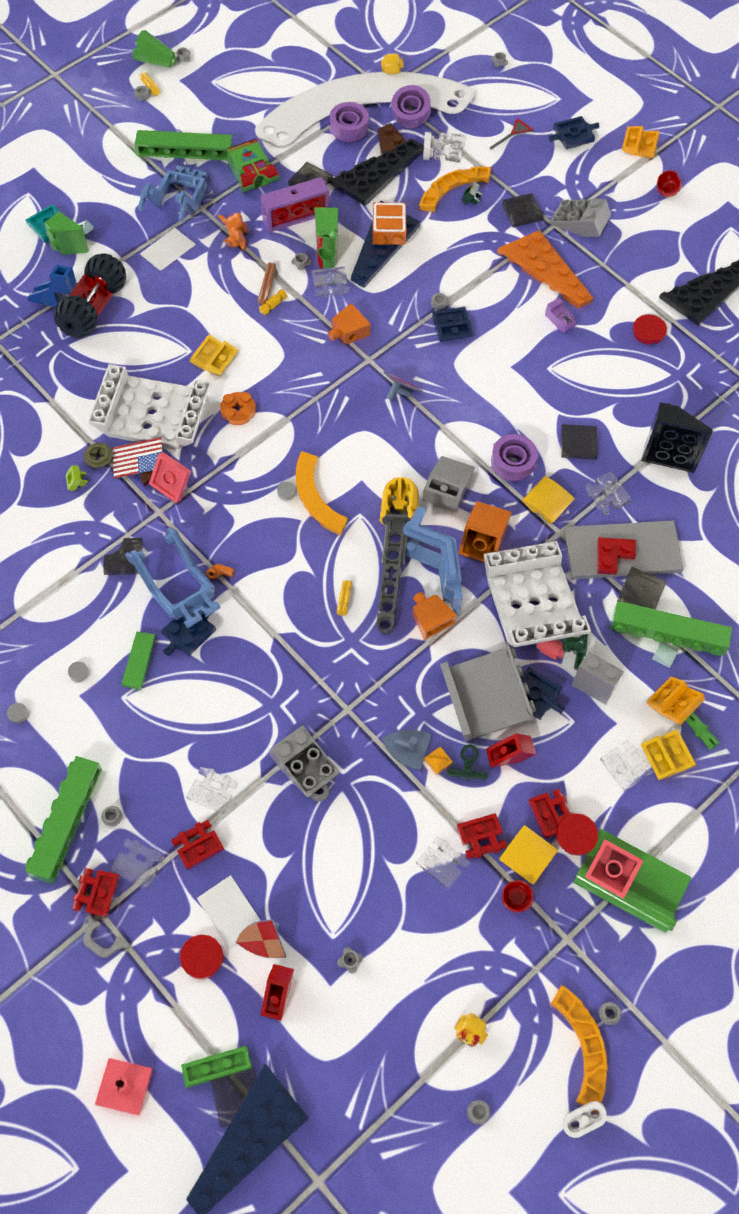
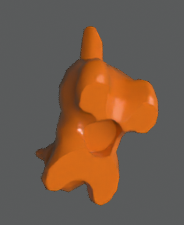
[217,212,248,250]

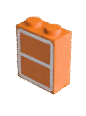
[373,202,406,245]

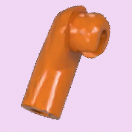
[206,564,235,580]

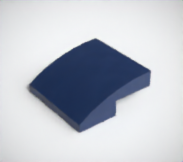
[432,306,473,342]

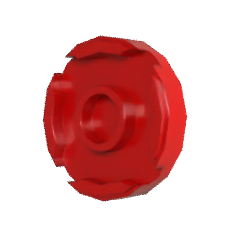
[632,314,667,345]
[556,813,598,856]
[180,934,224,980]

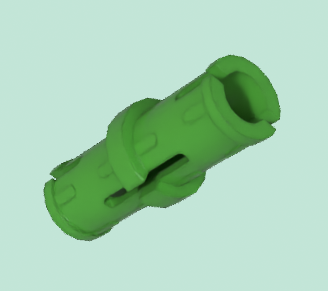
[685,712,720,751]

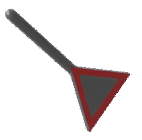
[489,118,534,150]

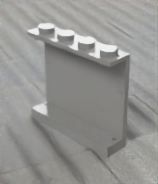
[440,642,536,741]

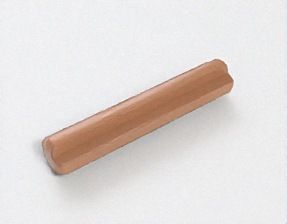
[258,262,276,305]

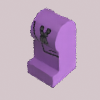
[545,298,576,333]

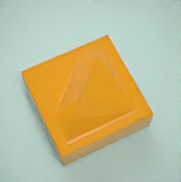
[424,747,453,775]

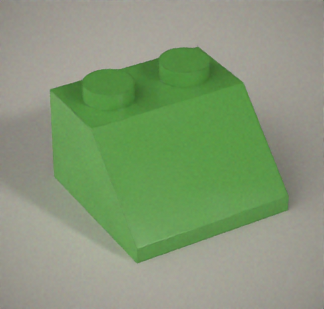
[45,212,89,255]

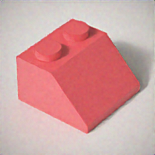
[585,840,643,899]

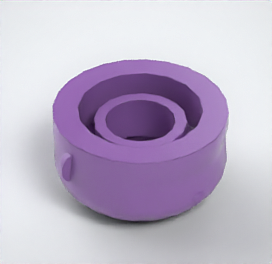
[391,85,431,128]
[330,102,369,143]
[491,434,538,481]

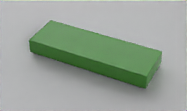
[121,631,156,690]
[181,1045,252,1088]

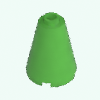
[132,30,177,68]

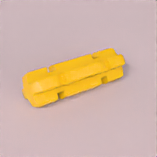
[139,72,160,96]
[259,289,287,315]
[337,580,352,616]

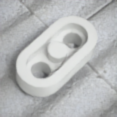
[423,132,434,160]
[563,1101,607,1138]

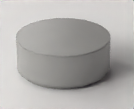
[134,86,150,101]
[431,293,448,310]
[277,481,296,500]
[68,661,89,682]
[7,703,29,724]
[467,1100,490,1125]

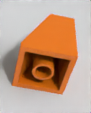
[458,501,512,563]

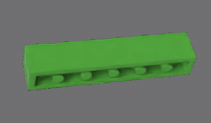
[135,130,233,161]
[610,601,732,656]
[25,756,102,884]

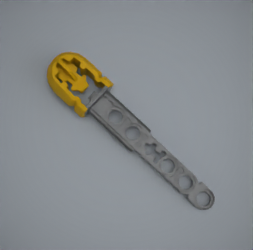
[377,477,419,635]

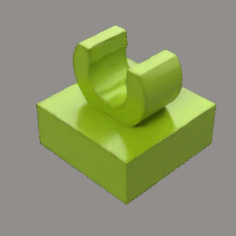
[65,465,88,491]

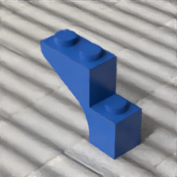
[28,264,77,307]

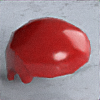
[657,170,682,198]
[501,880,534,913]

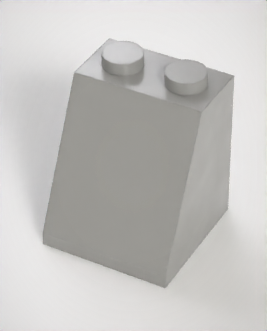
[572,651,625,705]

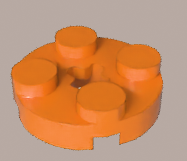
[220,392,256,425]

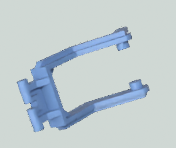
[138,165,208,222]
[403,507,463,616]
[125,527,221,628]

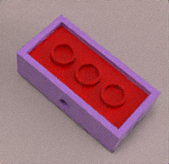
[260,177,330,233]

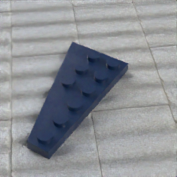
[351,200,421,288]
[186,1063,309,1214]

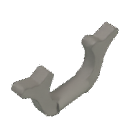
[83,915,130,958]

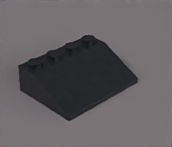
[641,402,713,473]

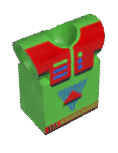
[227,138,279,193]
[315,208,338,270]

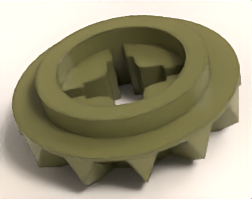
[83,443,113,469]

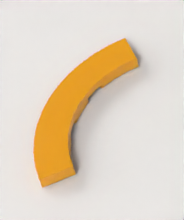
[419,166,491,212]
[296,451,348,536]
[550,985,607,1115]

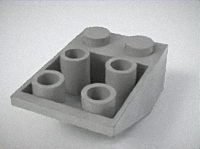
[550,199,611,237]
[422,456,475,512]
[270,725,340,798]

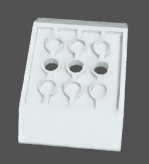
[88,364,212,449]
[484,541,591,647]

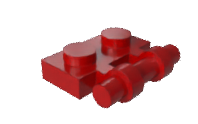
[528,789,573,839]
[456,813,507,859]
[171,819,225,871]
[72,868,120,918]

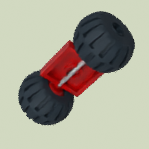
[54,253,126,338]

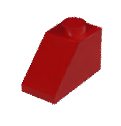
[486,733,536,768]
[260,964,295,1021]

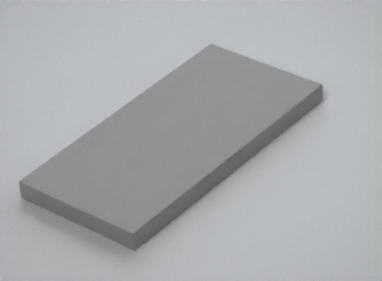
[563,521,684,580]

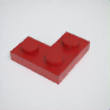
[597,537,636,575]

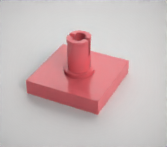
[149,452,191,503]
[95,1058,153,1116]

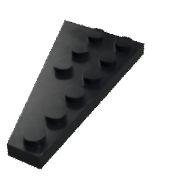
[328,138,424,206]
[659,260,739,326]

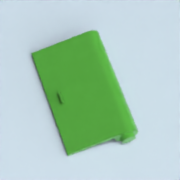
[573,829,692,933]

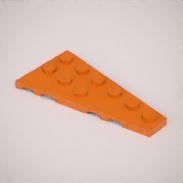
[497,230,593,309]

